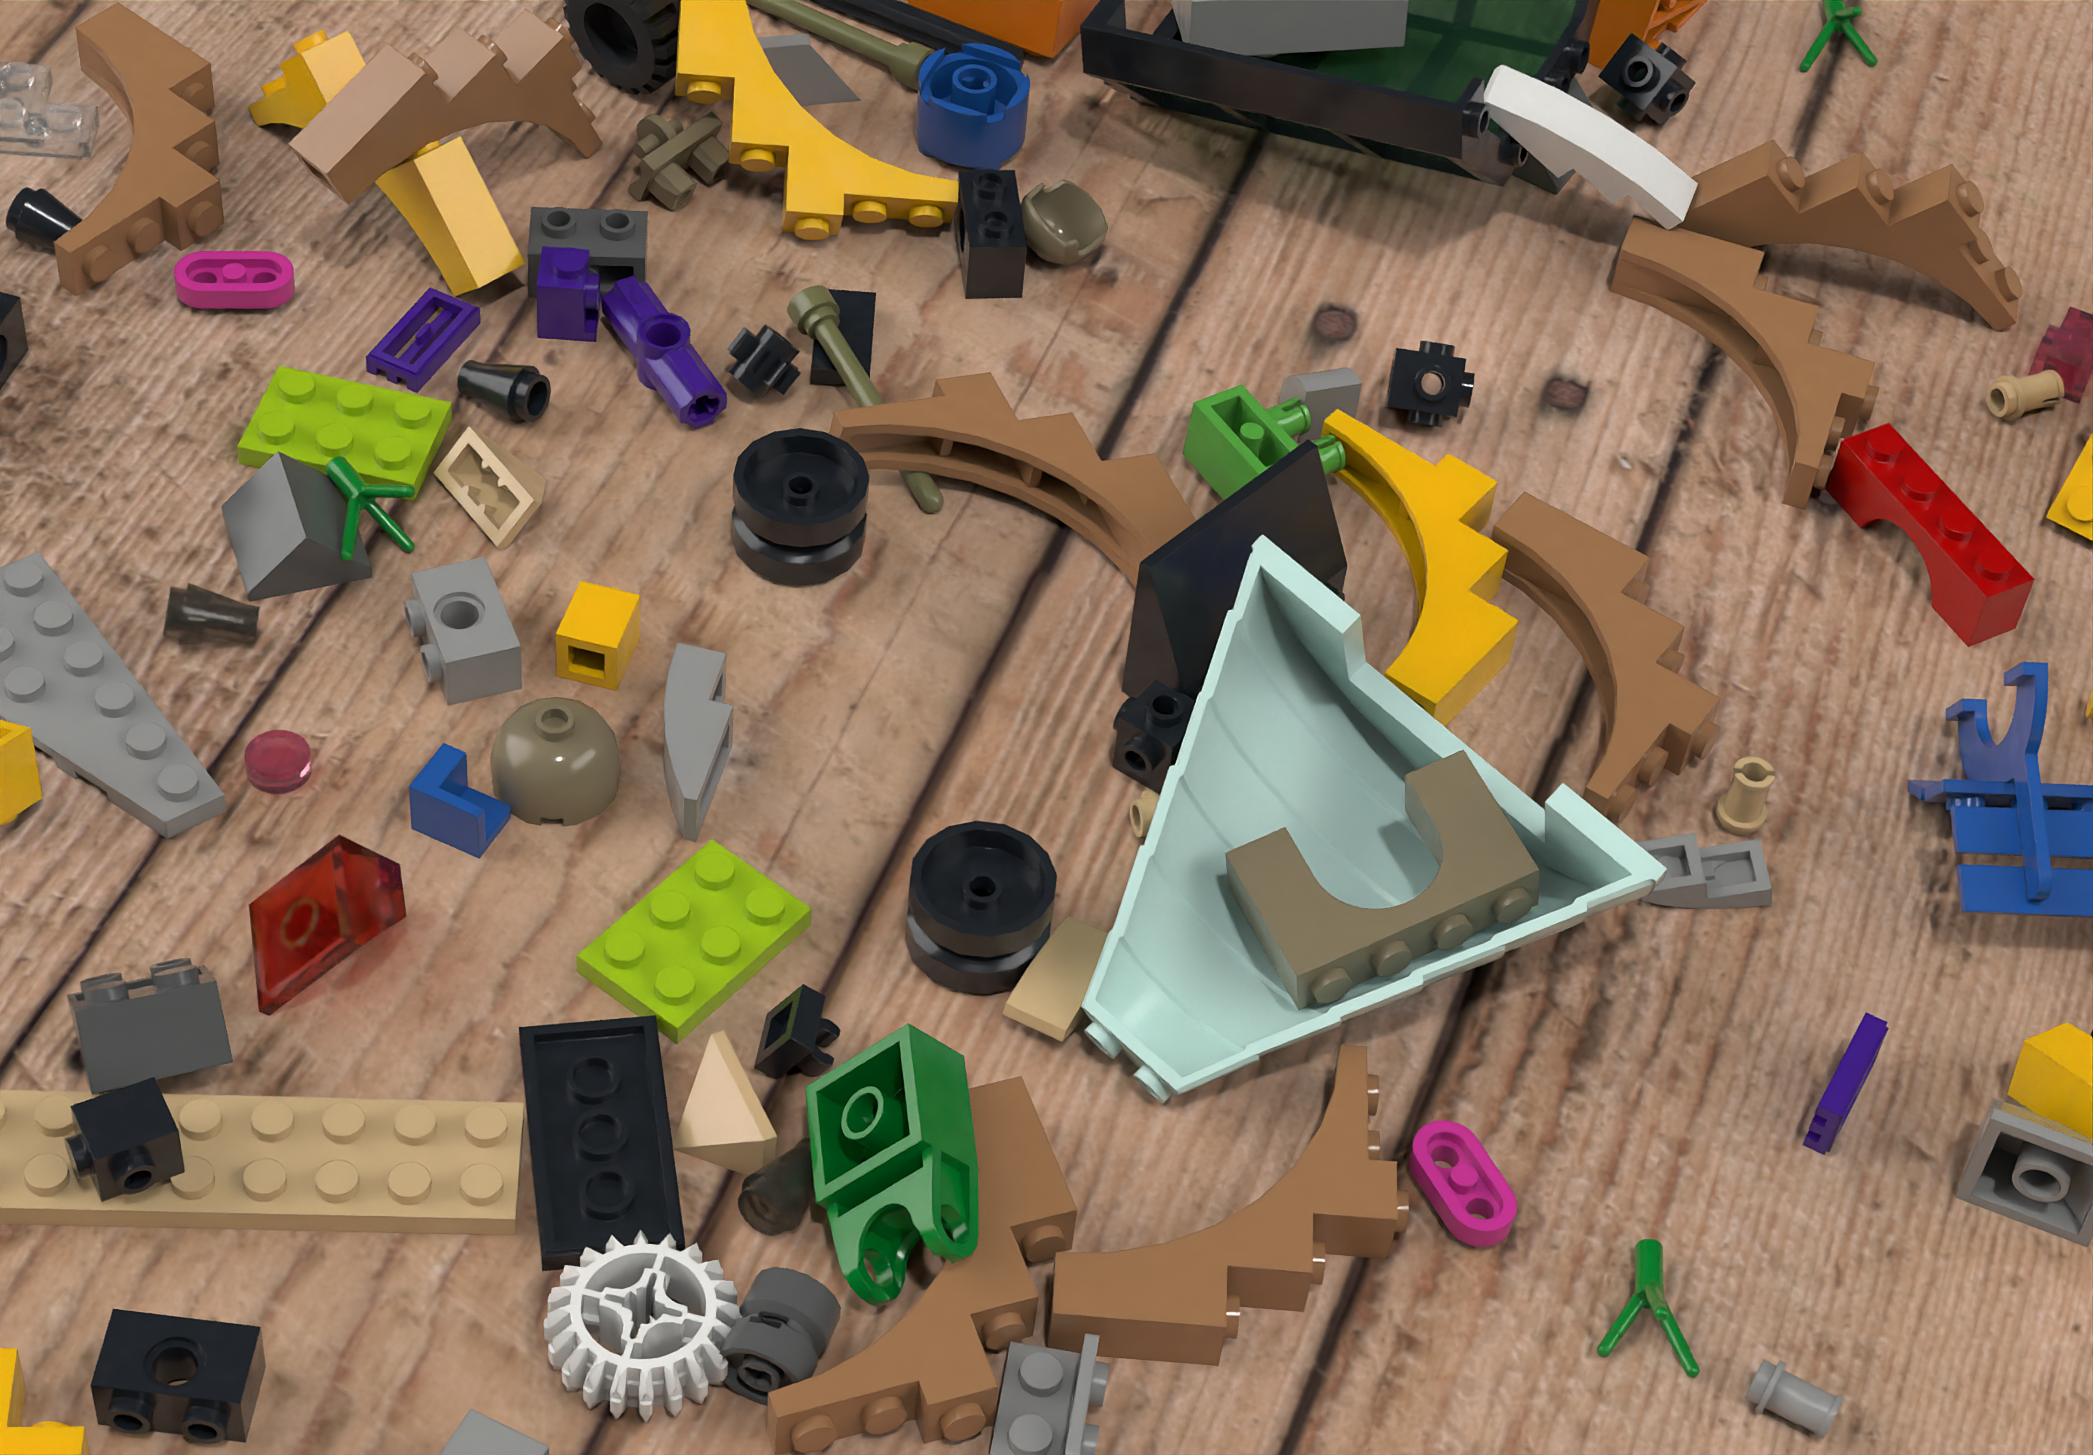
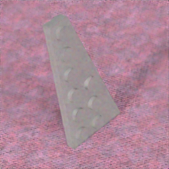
[0,552,226,839]

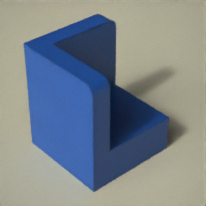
[409,743,511,859]

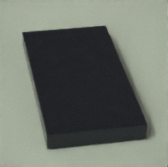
[519,1015,685,1271]

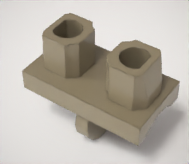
[628,111,731,211]

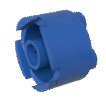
[915,43,1030,170]

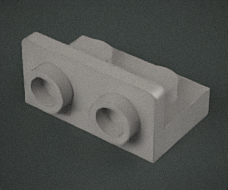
[990,1333,1110,1455]

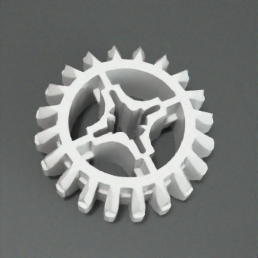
[544,1230,742,1422]

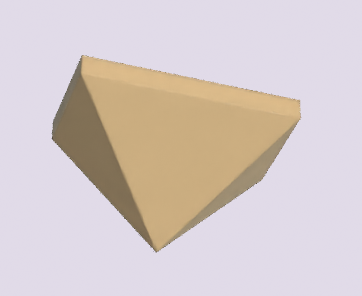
[433,426,547,550]
[673,1030,777,1181]

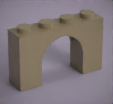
[1225,749,1540,1010]

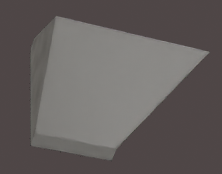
[757,33,861,106]

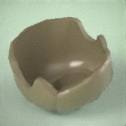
[1020,179,1108,265]

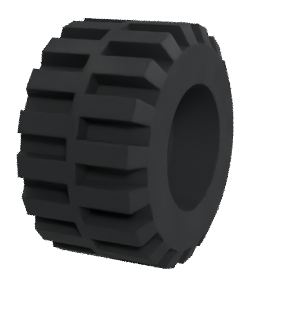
[563,0,680,95]

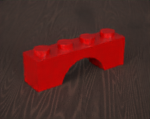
[1826,423,2035,647]

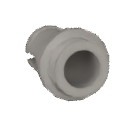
[1745,1359,1843,1439]

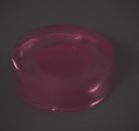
[244,730,312,794]

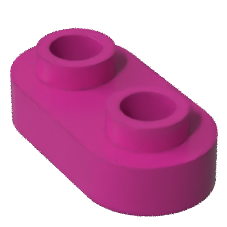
[174,251,295,309]
[1409,1120,1517,1247]

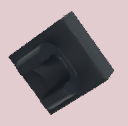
[754,984,841,1080]

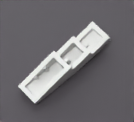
[1484,65,1698,230]

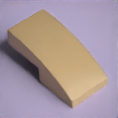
[1003,916,1108,1042]

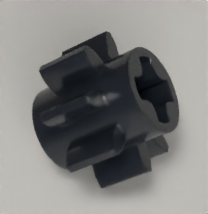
[727,324,801,398]

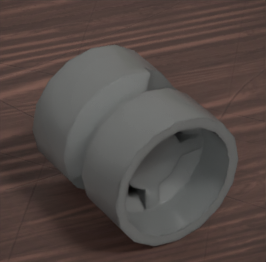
[719,1267,841,1406]

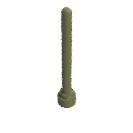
[746,0,935,91]
[787,285,944,513]

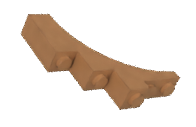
[54,2,224,297]
[288,8,603,205]
[1654,139,2022,332]
[1610,215,1879,510]
[829,372,1197,588]
[1491,491,1721,823]
[1047,1044,1409,1366]
[766,1076,1078,1455]

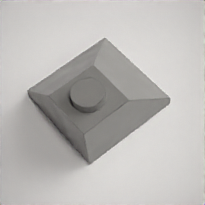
[1955,1098,2093,1247]

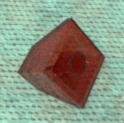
[249,834,407,1016]

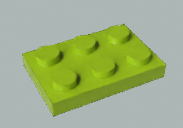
[237,366,452,502]
[576,839,812,1044]

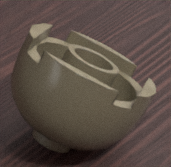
[490,697,621,826]

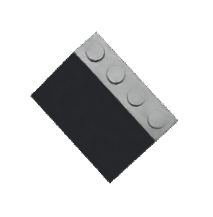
[1122,439,1348,702]

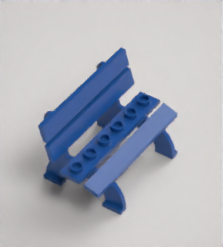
[1908,662,2093,918]

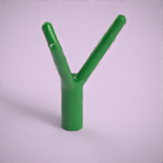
[1799,0,1878,72]
[325,456,415,562]
[1597,1239,1700,1378]

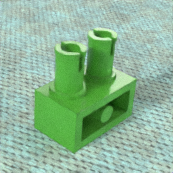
[1182,384,1346,500]

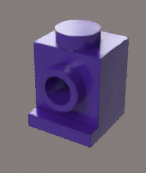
[536,246,602,342]

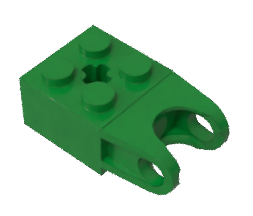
[805,1023,979,1307]

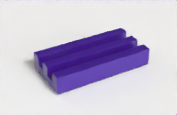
[366,287,481,393]
[1802,1012,1889,1155]

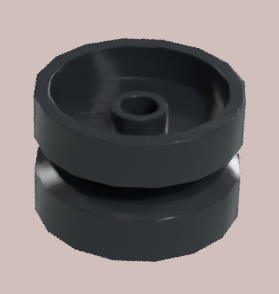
[731,428,870,585]
[905,821,1057,994]

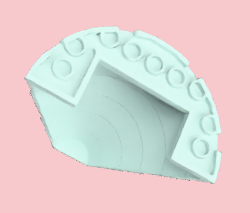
[1081,534,1667,1104]

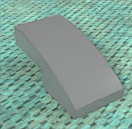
[1636,833,1772,909]

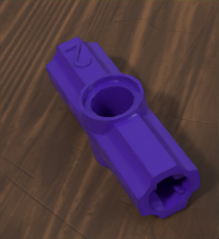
[601,276,727,430]

